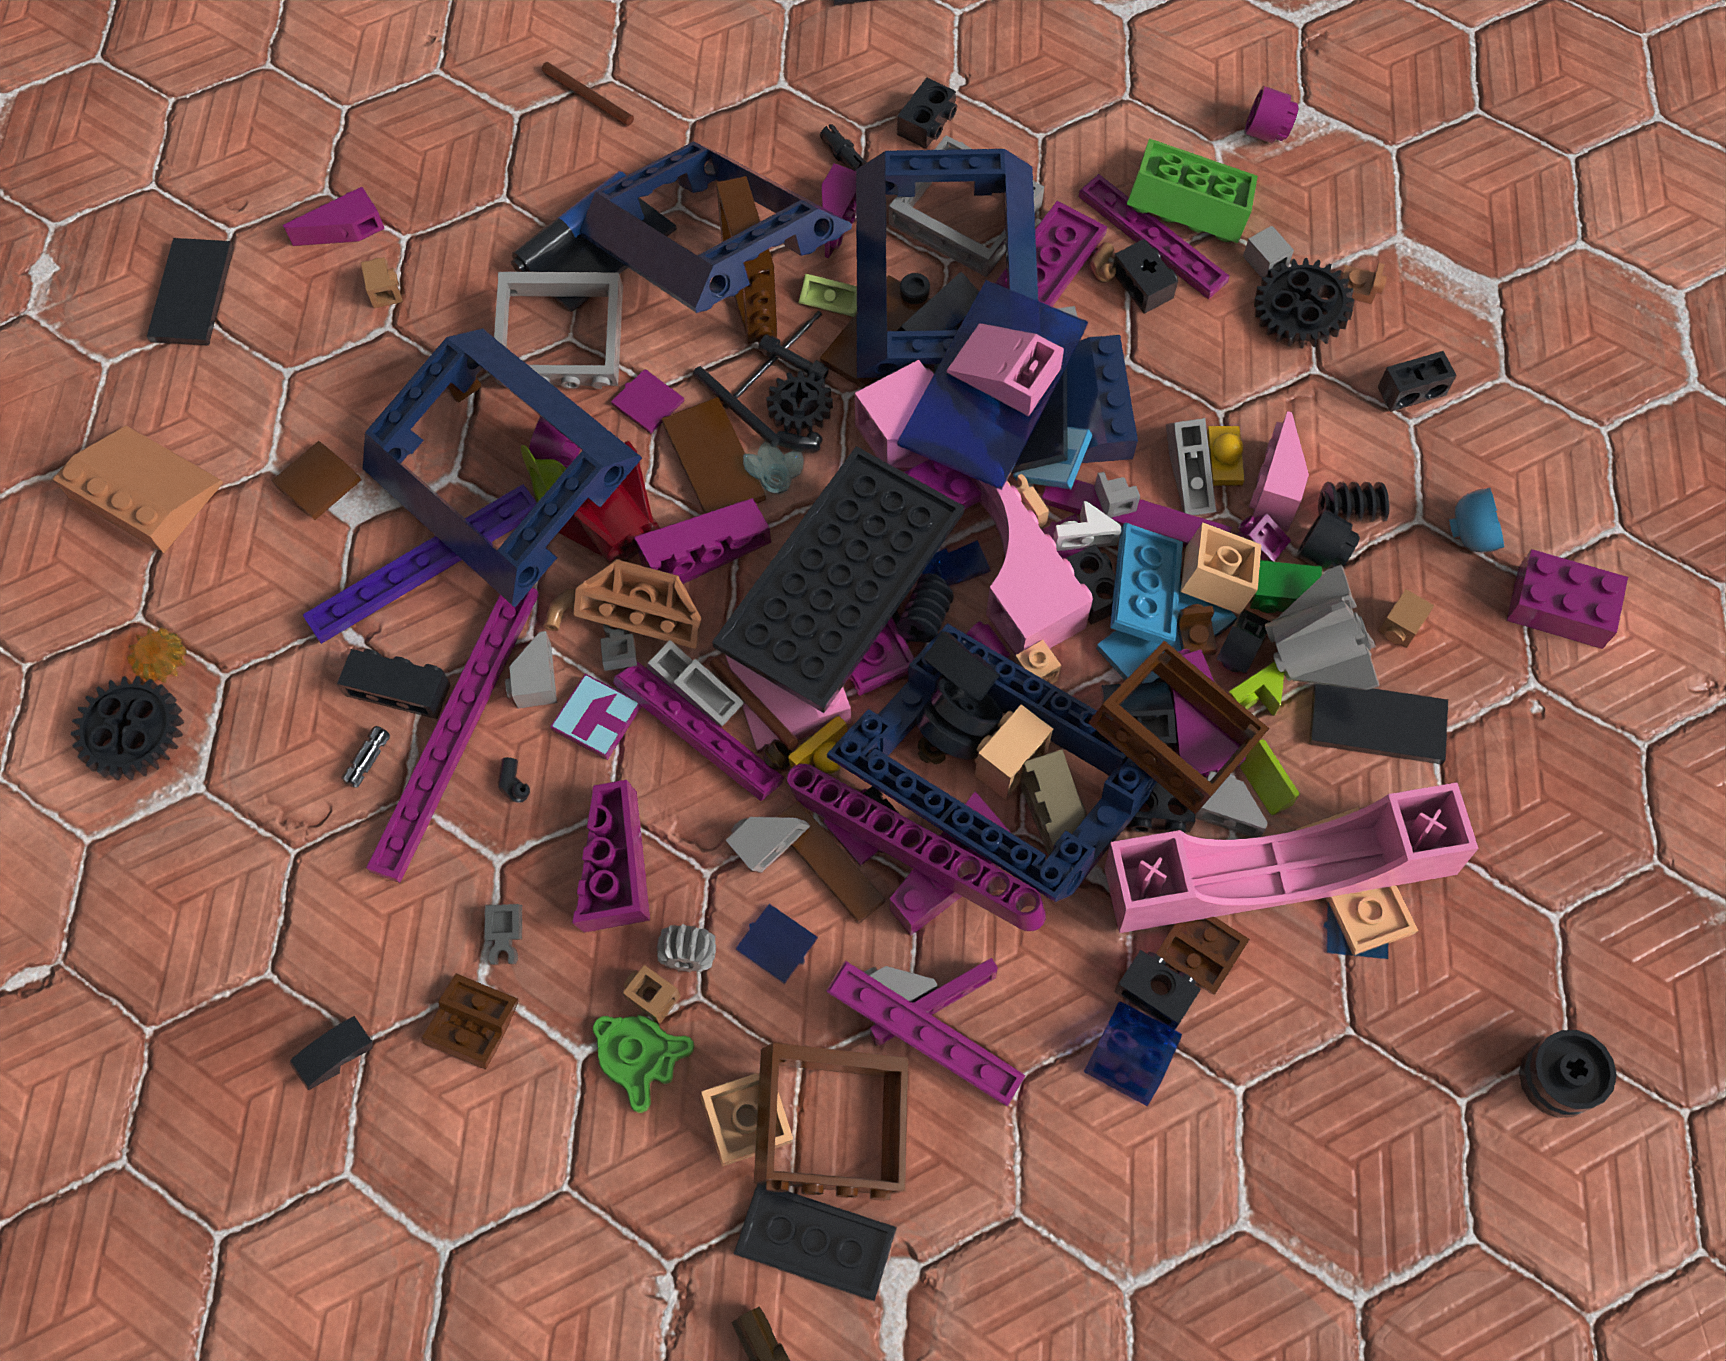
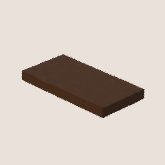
[820,275,930,389]
[662,397,766,514]

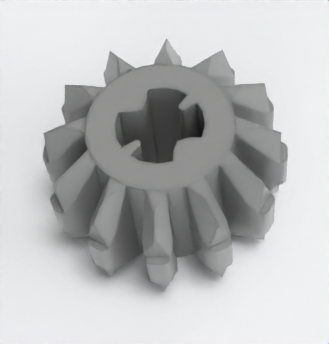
[657,924,716,973]

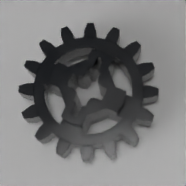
[766,371,833,435]

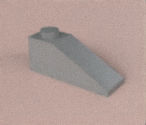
[1166,418,1216,515]

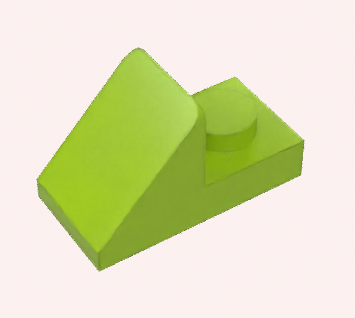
[1228,662,1284,716]

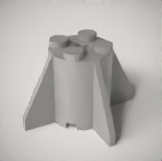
[1265,565,1379,690]

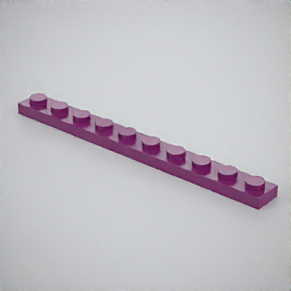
[366,588,539,883]

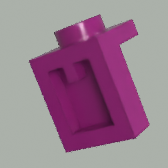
[1236,513,1291,562]

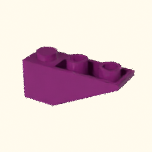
[822,163,856,258]
[283,187,385,246]

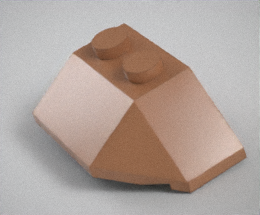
[573,559,701,649]

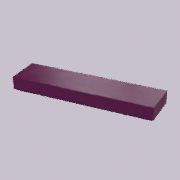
[870,958,998,1046]

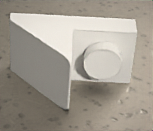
[1053,501,1121,551]

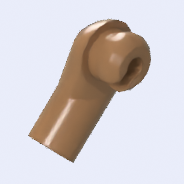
[1090,242,1116,282]
[543,589,575,631]

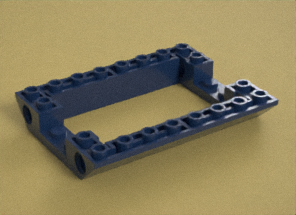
[580,141,852,313]
[856,149,1040,378]
[362,328,642,607]
[827,623,1157,902]

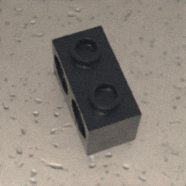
[897,77,958,149]
[1378,351,1457,412]
[1065,544,1115,625]
[1126,782,1195,833]

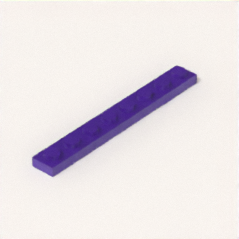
[303,484,537,644]

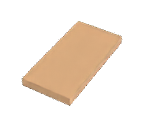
[1295,807,1418,956]

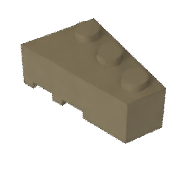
[1019,749,1087,856]

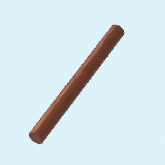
[542,62,634,126]
[709,657,798,749]

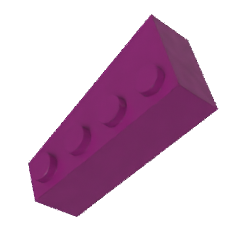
[634,498,771,584]
[572,779,650,933]
[890,791,1011,936]

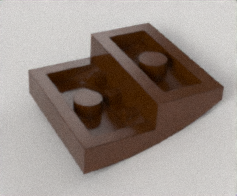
[271,441,362,520]
[1156,917,1250,995]
[422,973,518,1070]

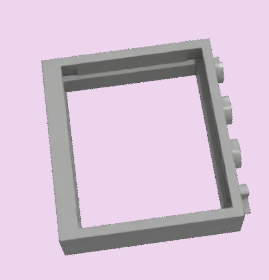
[889,135,1044,277]
[494,272,623,389]

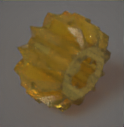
[126,627,187,683]

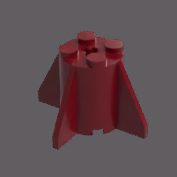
[558,441,660,564]

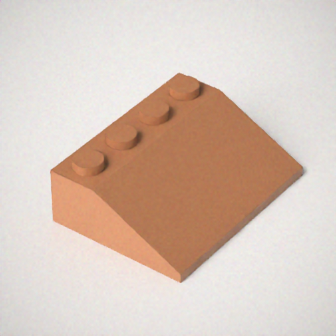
[53,425,223,554]

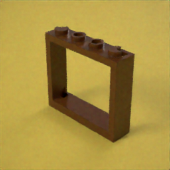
[716,176,777,344]
[1089,641,1270,814]
[754,1043,908,1201]

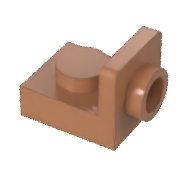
[1341,263,1387,304]

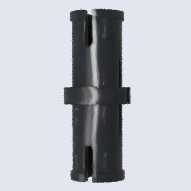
[820,124,867,171]

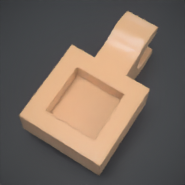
[1007,474,1049,528]

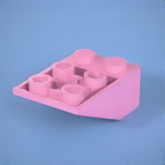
[947,323,1064,416]
[1249,411,1309,531]

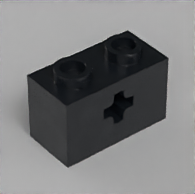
[1112,238,1178,314]

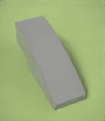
[647,640,744,727]

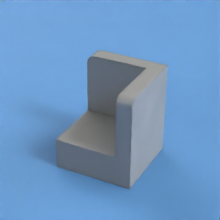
[1243,226,1294,278]
[1094,471,1140,518]

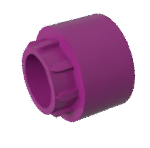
[1244,85,1299,144]
[529,416,580,469]

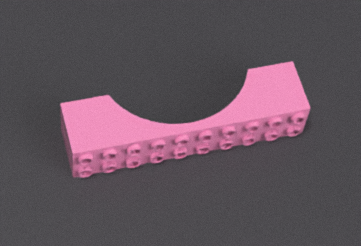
[855,360,1093,656]
[1104,783,1479,933]

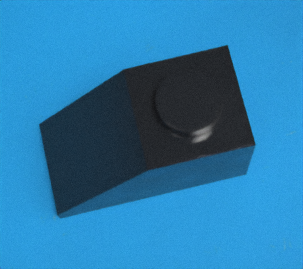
[1216,609,1271,674]

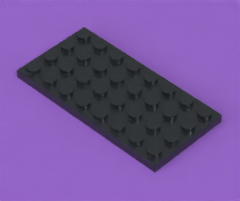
[712,446,965,713]

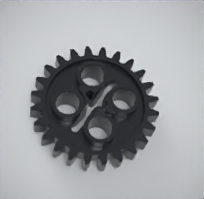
[1254,258,1355,348]
[71,676,184,781]

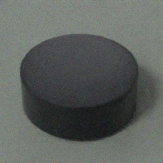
[900,273,930,304]

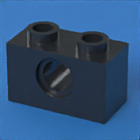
[1114,950,1201,1031]

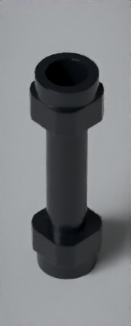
[758,334,830,382]

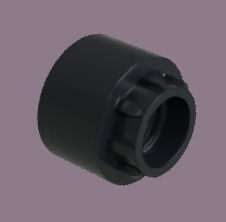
[1296,508,1360,572]

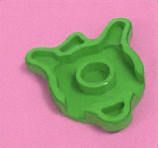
[593,1015,694,1113]

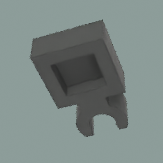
[601,624,637,671]
[485,904,522,965]

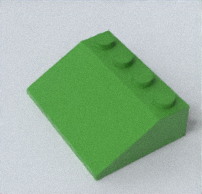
[1127,138,1258,243]

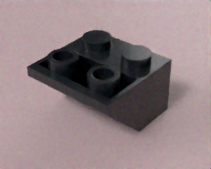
[1101,682,1176,748]

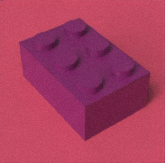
[1506,549,1628,649]

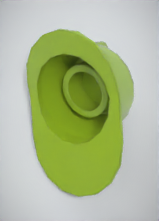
[521,445,566,503]

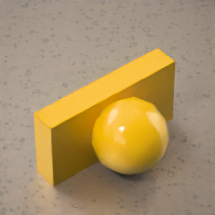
[1207,426,1244,486]
[788,716,847,774]

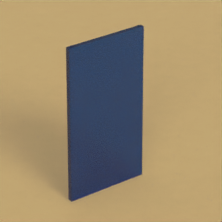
[897,280,1088,490]

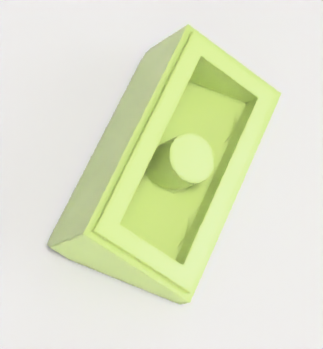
[798,274,857,317]

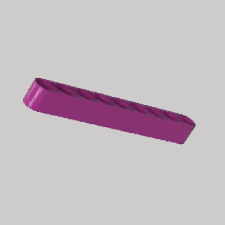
[787,764,1046,931]

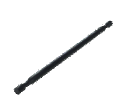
[723,311,822,409]

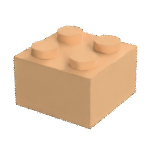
[1181,522,1261,614]
[975,705,1053,800]
[700,1072,793,1167]

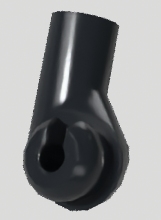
[777,431,823,454]
[498,757,530,803]

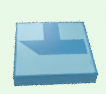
[1013,427,1092,489]

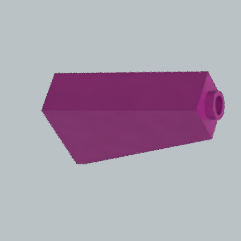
[1169,649,1246,778]

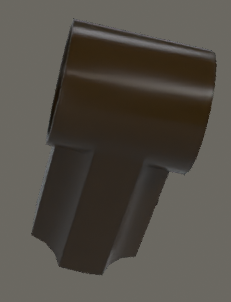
[731,1306,790,1361]

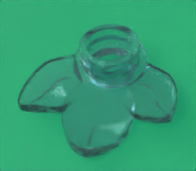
[743,441,804,494]

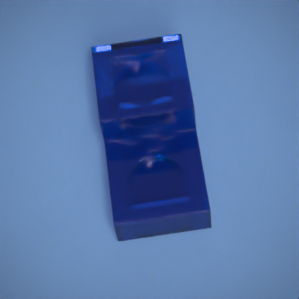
[922,540,991,586]

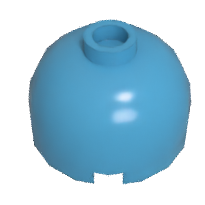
[1449,488,1504,553]

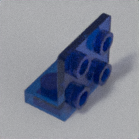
[1084,1001,1182,1107]

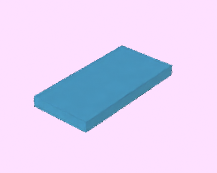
[1110,522,1183,646]
[1096,582,1237,683]

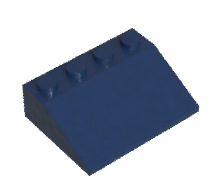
[1062,335,1138,463]

